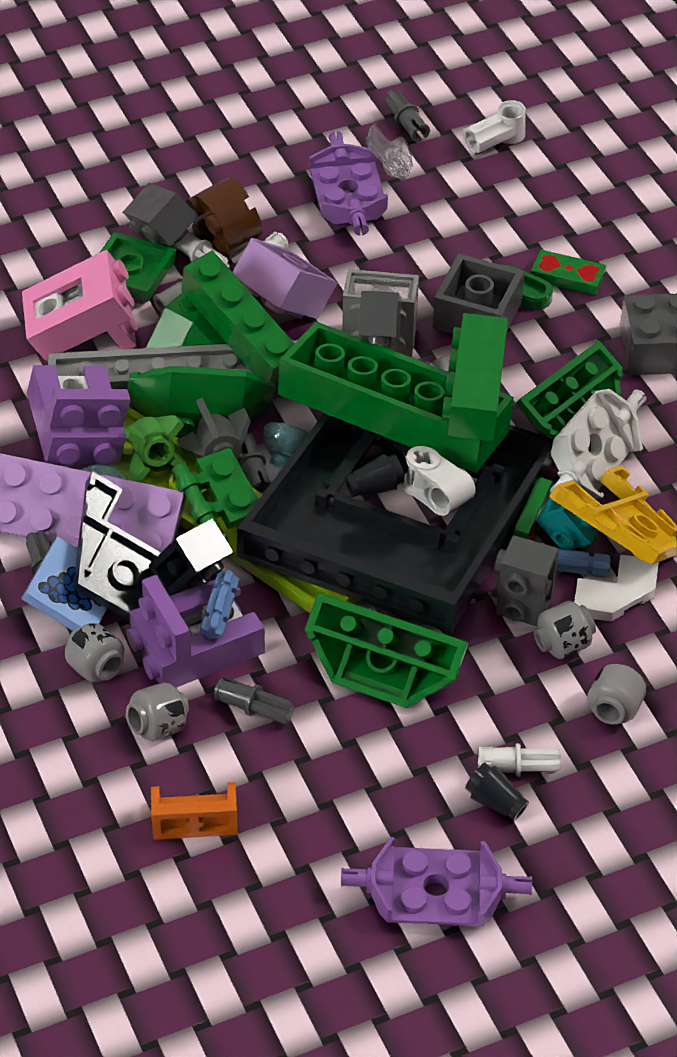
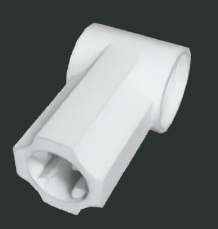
[463,100,526,155]

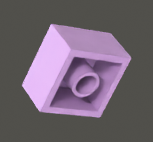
[232,238,338,319]

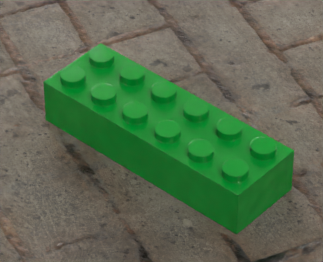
[278,321,514,473]

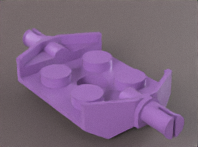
[309,131,388,236]
[341,837,532,926]

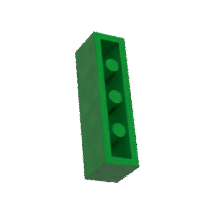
[181,250,295,387]
[442,313,508,441]

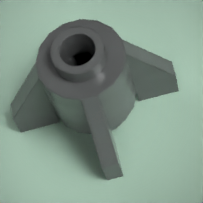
[177,398,251,459]

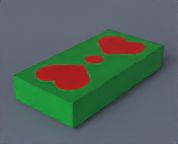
[531,249,606,296]
[514,478,552,541]

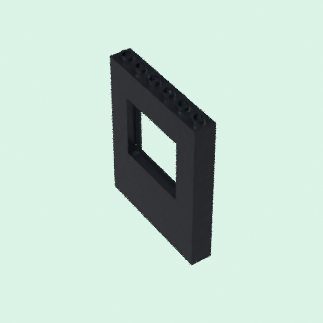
[236,413,554,634]

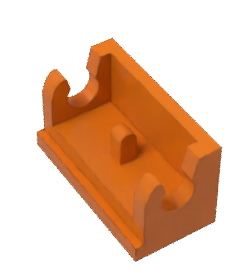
[151,782,238,840]

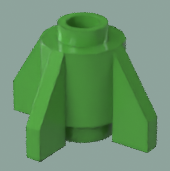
[124,415,190,483]

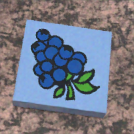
[21,536,107,631]

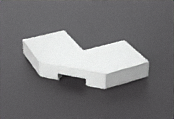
[574,555,659,621]

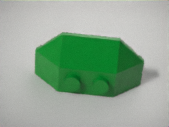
[146,280,263,348]
[516,340,623,439]
[127,366,276,436]
[305,592,469,709]

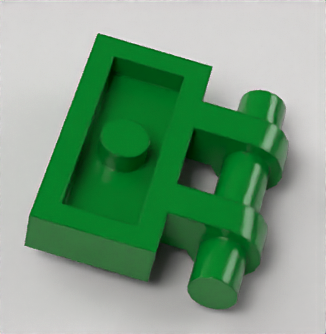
[172,448,259,529]

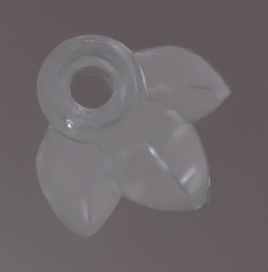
[365,123,413,180]

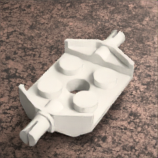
[550,389,646,498]

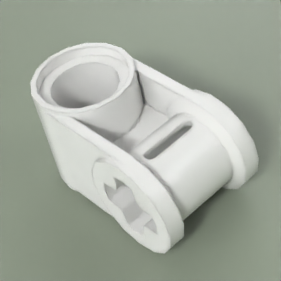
[401,446,475,516]

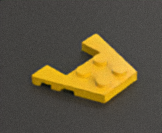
[549,465,677,565]

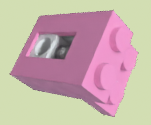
[22,249,138,361]

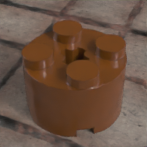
[186,177,263,257]

